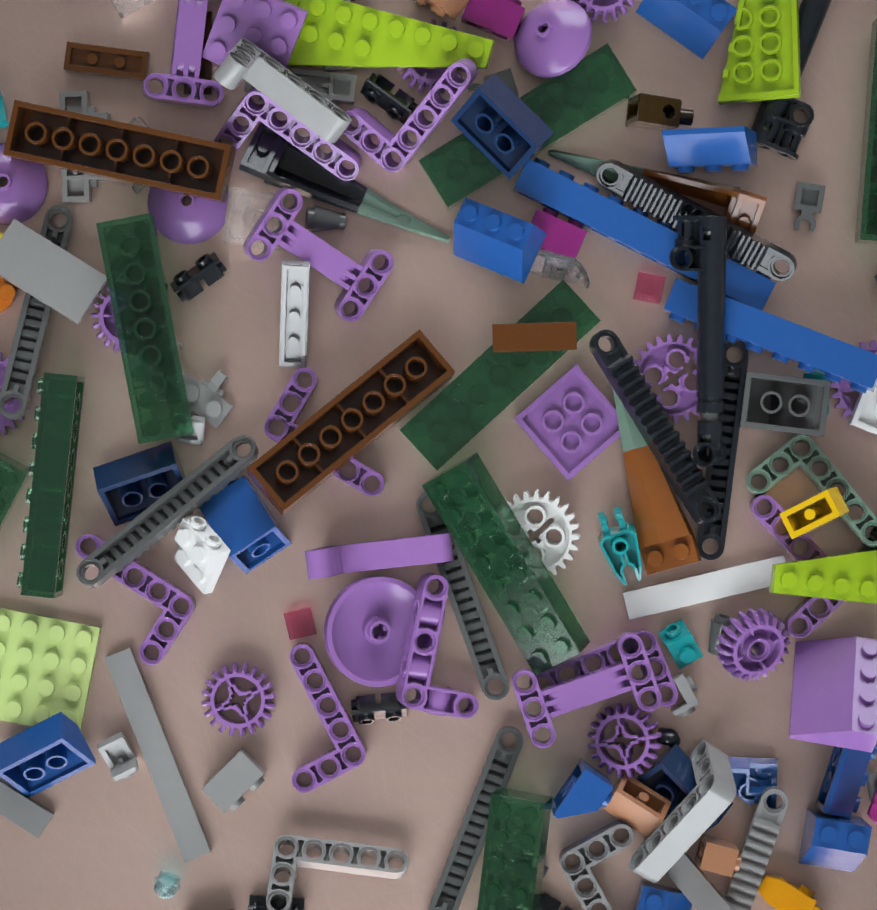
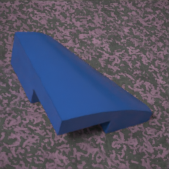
[728,756,778,809]

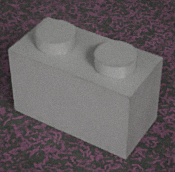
[201,747,266,813]

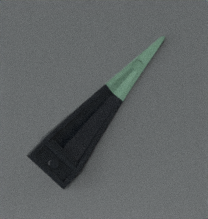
[239,122,451,243]

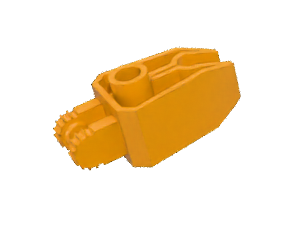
[758,875,823,910]

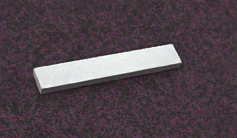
[622,555,785,620]

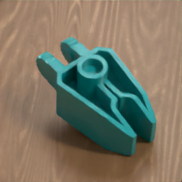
[597,506,642,585]

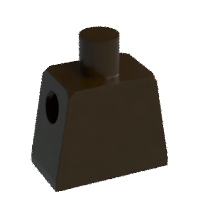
[625,93,694,130]

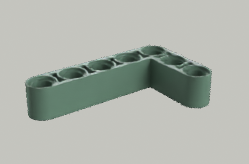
[746,434,877,548]

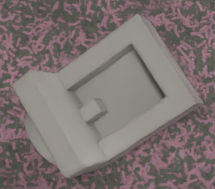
[670,672,699,718]
[97,731,139,781]

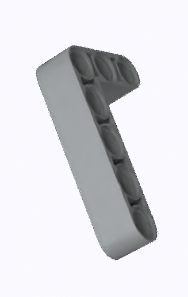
[213,38,351,144]
[629,741,736,883]
[559,820,634,910]
[266,835,409,910]

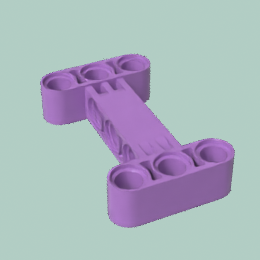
[142,0,224,108]
[243,188,394,321]
[512,632,662,748]

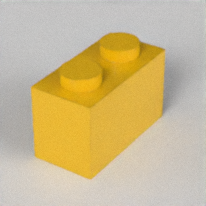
[779,487,850,539]

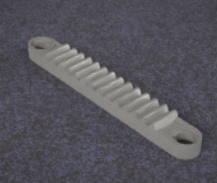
[724,786,788,910]

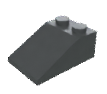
[740,371,831,437]

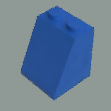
[199,475,292,574]
[798,808,872,872]

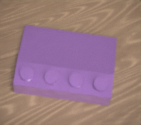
[789,636,877,753]

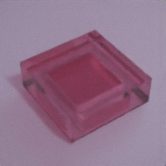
[633,272,666,305]
[284,607,317,640]

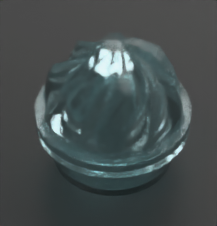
[154,871,181,899]

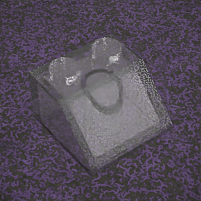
[222,186,287,251]

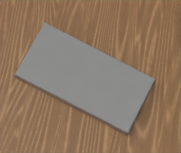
[0,219,108,325]

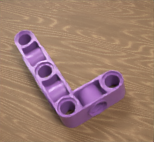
[396,573,479,719]

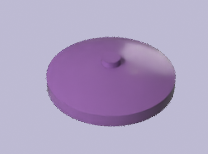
[324,576,427,687]

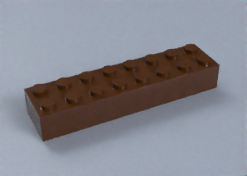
[3,100,236,203]
[247,329,455,516]

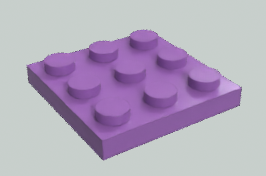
[202,0,309,68]
[514,364,620,481]

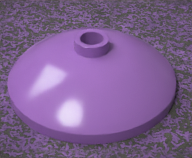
[514,0,592,78]
[0,143,48,225]
[147,188,230,244]

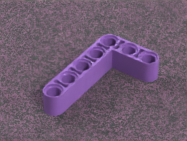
[343,58,477,172]
[214,86,362,181]
[264,367,385,496]
[749,494,845,638]
[75,533,196,665]
[305,533,454,579]
[529,629,678,707]
[290,642,367,793]

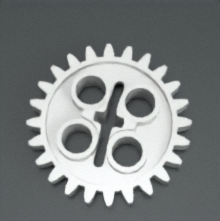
[490,489,581,580]

